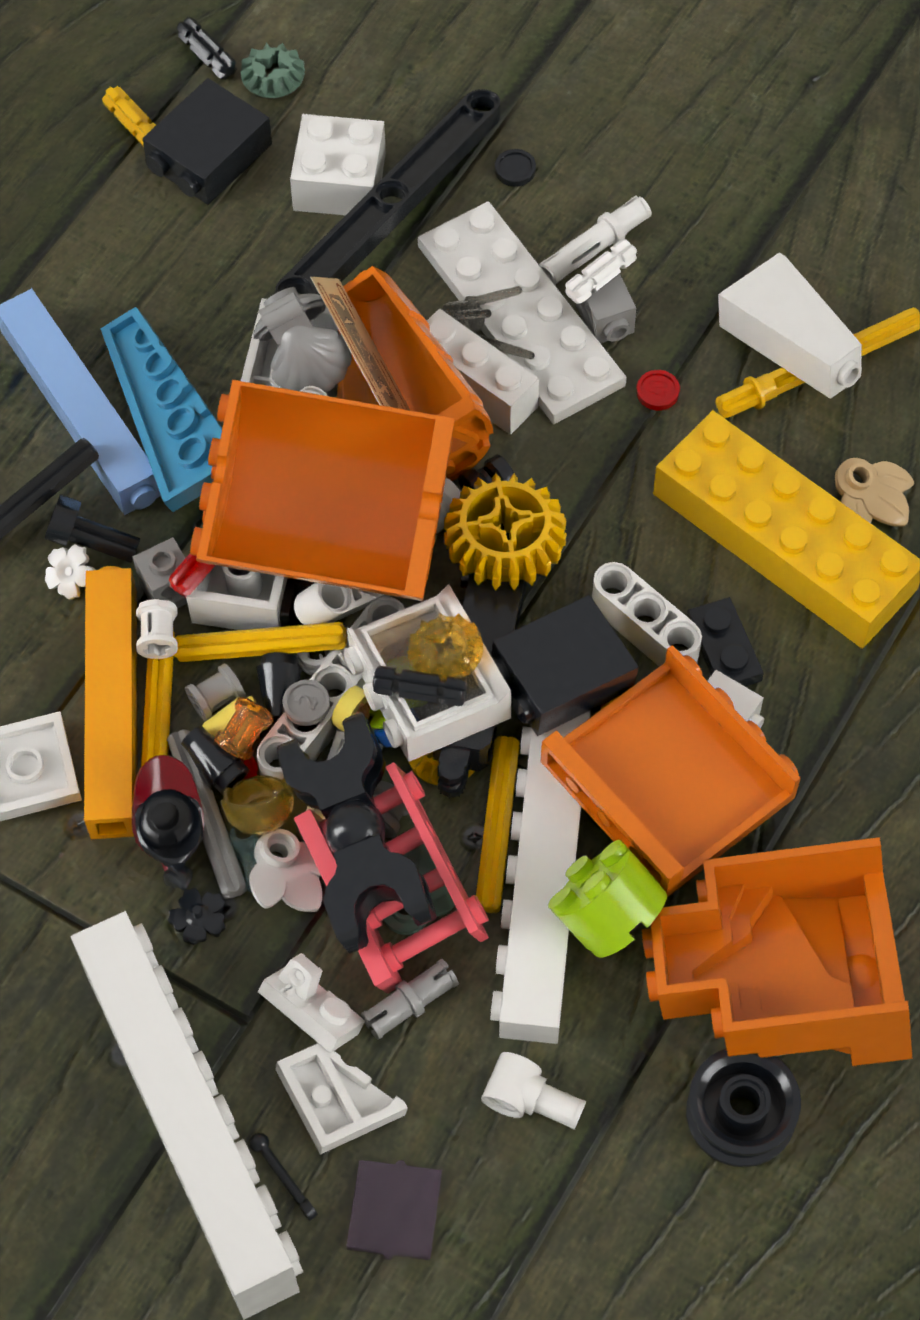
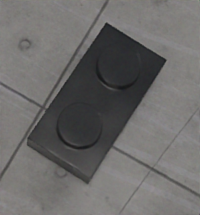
[687,597,764,686]

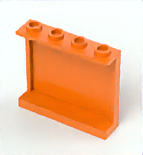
[540,645,801,897]

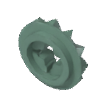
[241,42,305,98]

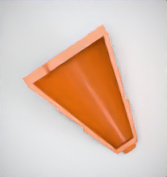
[337,266,494,481]

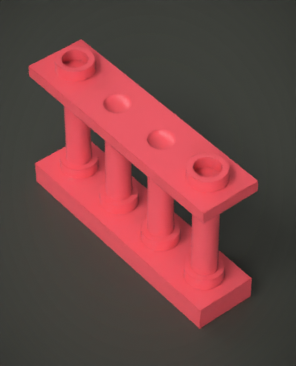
[294,762,489,994]

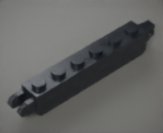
[433,523,533,799]

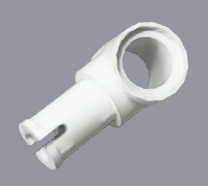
[481,1052,587,1130]

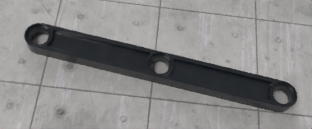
[276,89,500,295]

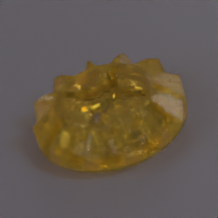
[407,612,483,680]

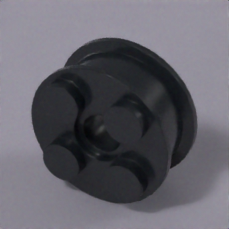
[686,1049,801,1167]

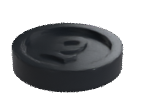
[495,149,536,187]

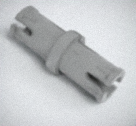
[361,959,459,1040]

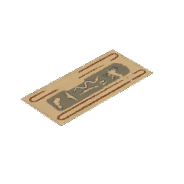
[310,277,410,410]

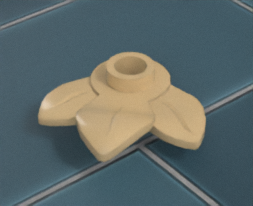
[835,458,914,527]

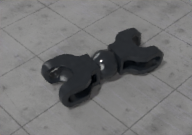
[277,712,437,954]

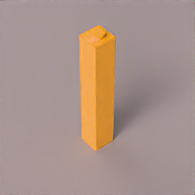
[84,566,138,839]

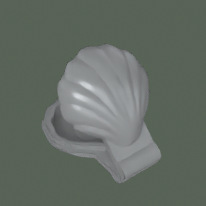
[253,287,352,393]

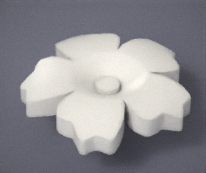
[45,544,96,600]

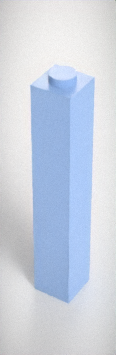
[0,288,161,516]

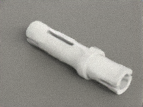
[539,195,652,285]

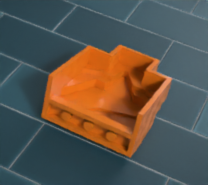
[642,837,913,1066]

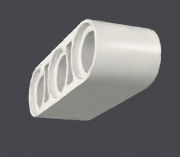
[592,562,702,666]

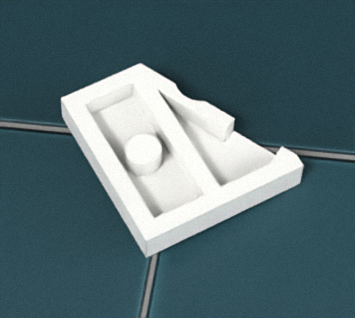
[275,1043,408,1155]

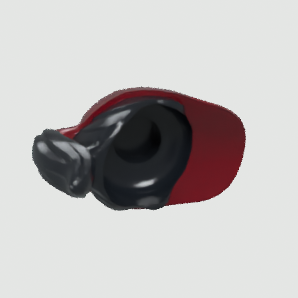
[132,755,204,890]

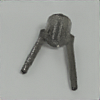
[441,286,535,360]

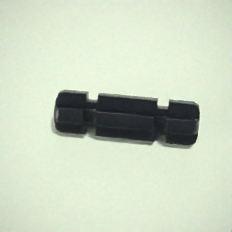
[177,17,237,80]
[373,666,467,706]

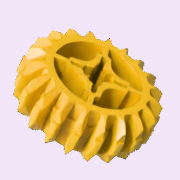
[444,473,567,591]

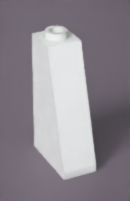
[718,252,862,399]

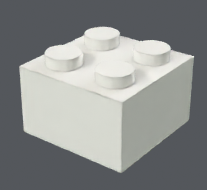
[290,114,386,215]

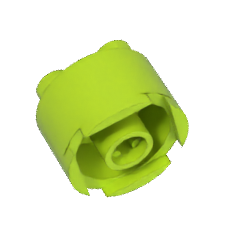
[548,840,667,958]

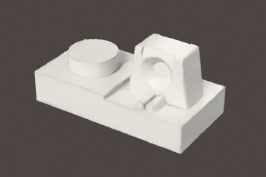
[258,953,365,1053]

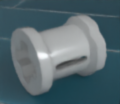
[185,663,246,721]

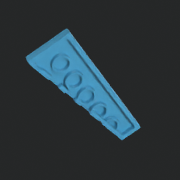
[100,307,222,512]

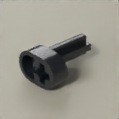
[44,494,141,563]

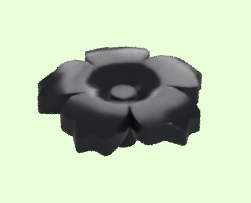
[168,888,226,945]

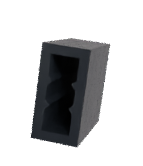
[142,78,272,205]
[491,595,639,736]

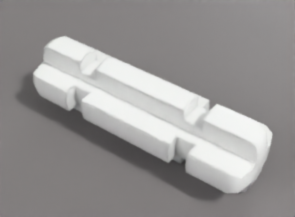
[565,239,637,304]

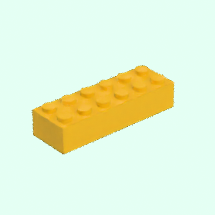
[653,410,920,649]

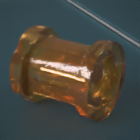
[214,697,273,760]

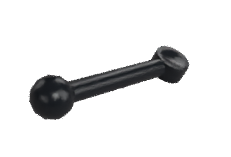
[250,1133,318,1221]

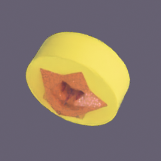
[331,686,370,732]

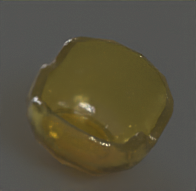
[221,775,294,835]

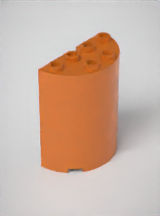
[190,380,455,601]

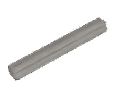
[167,729,247,899]

